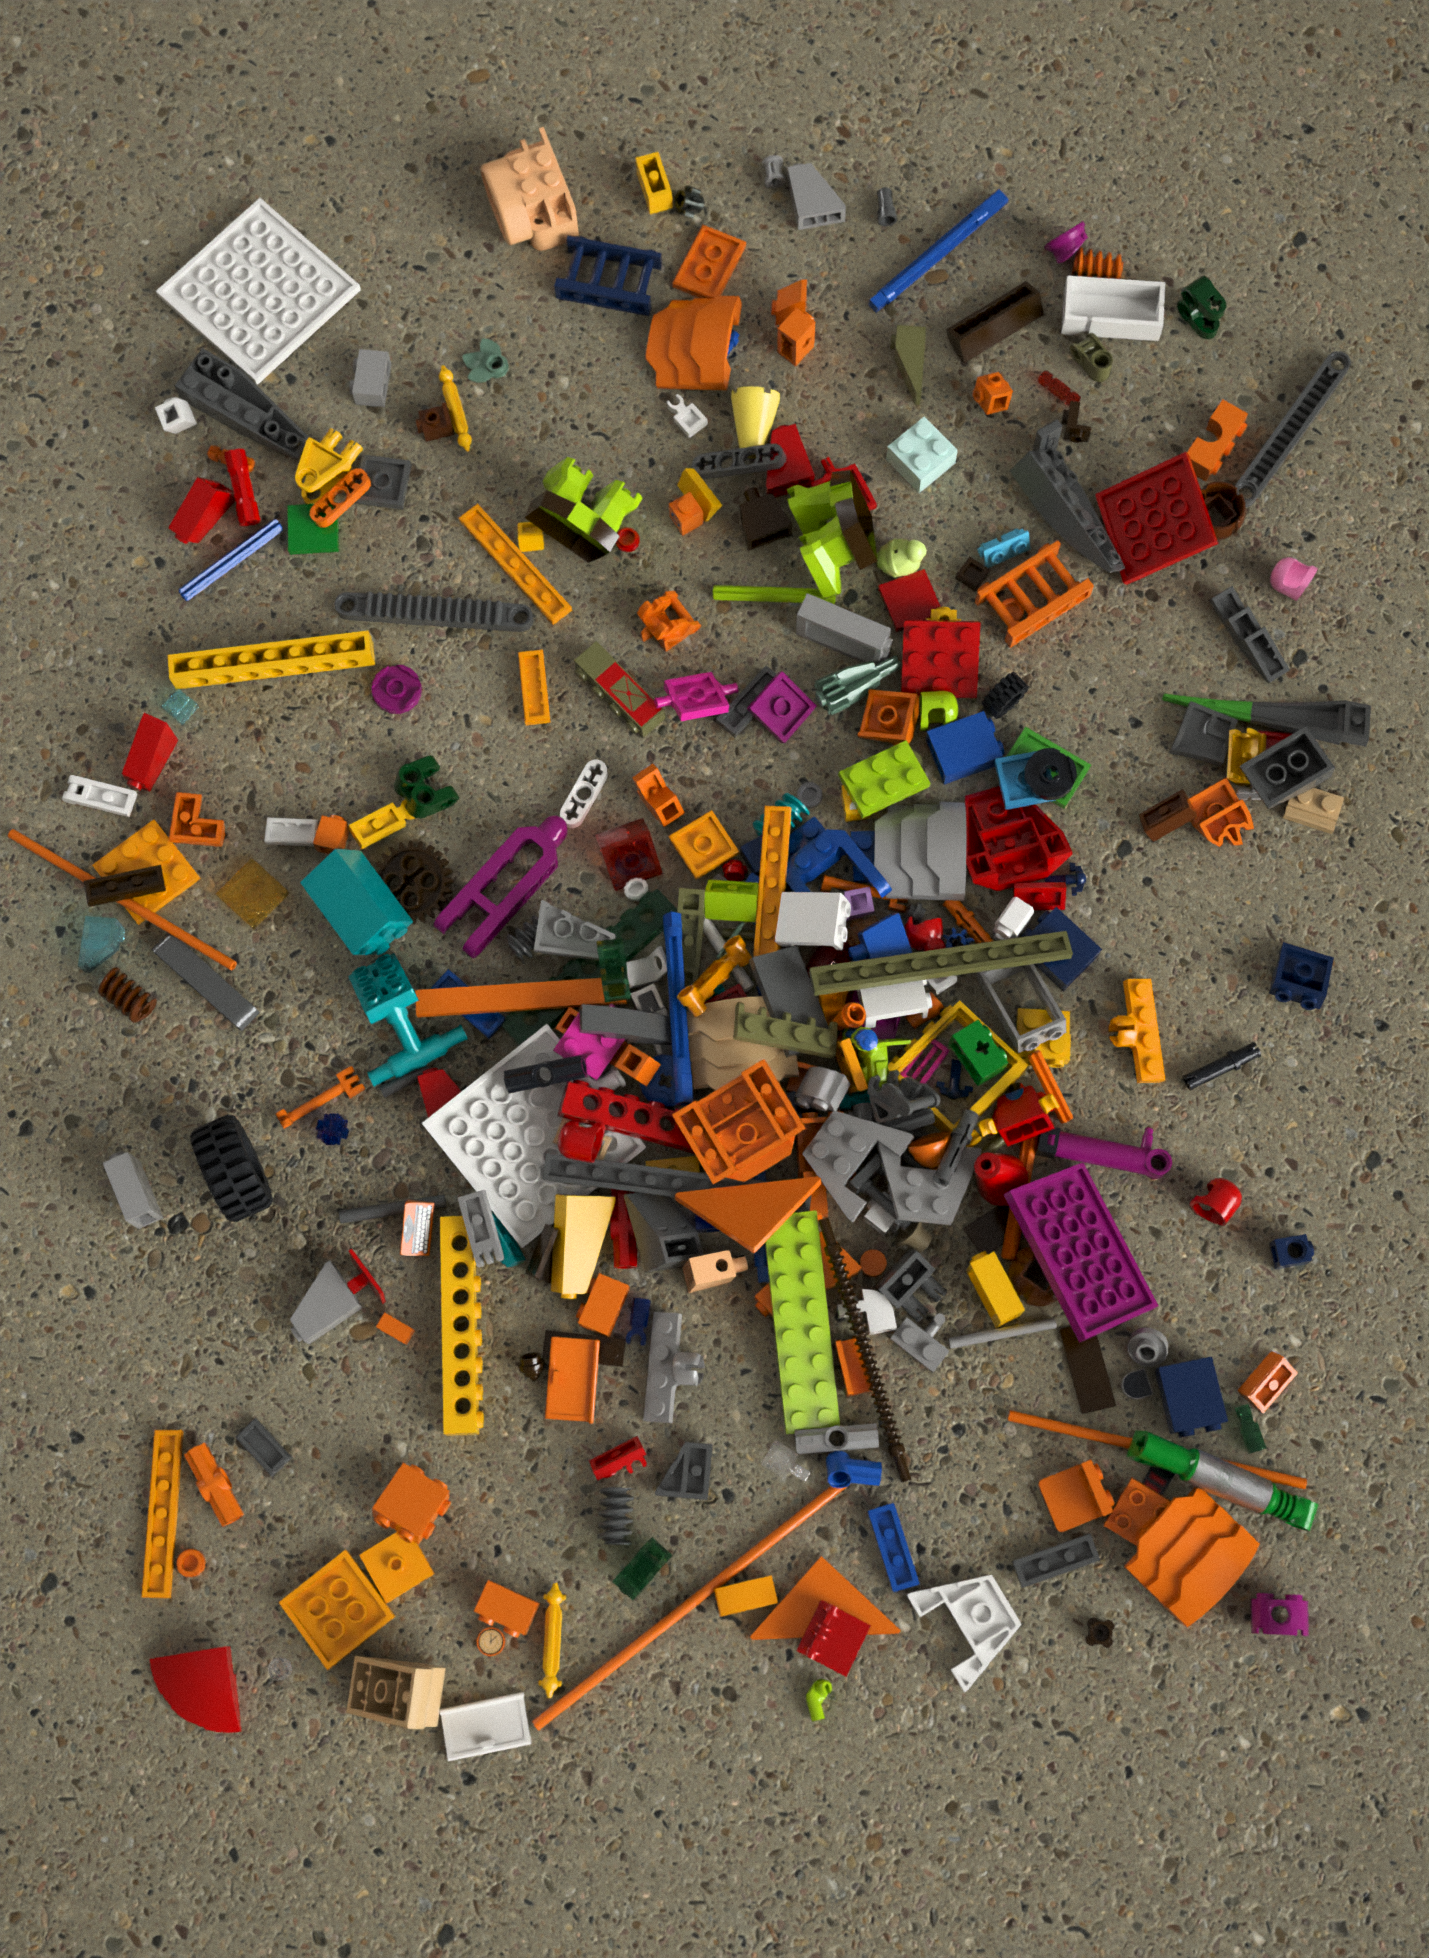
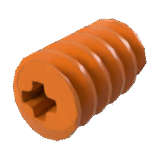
[1071,247,1124,279]

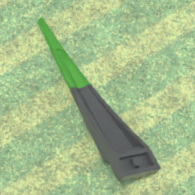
[1162,694,1371,747]

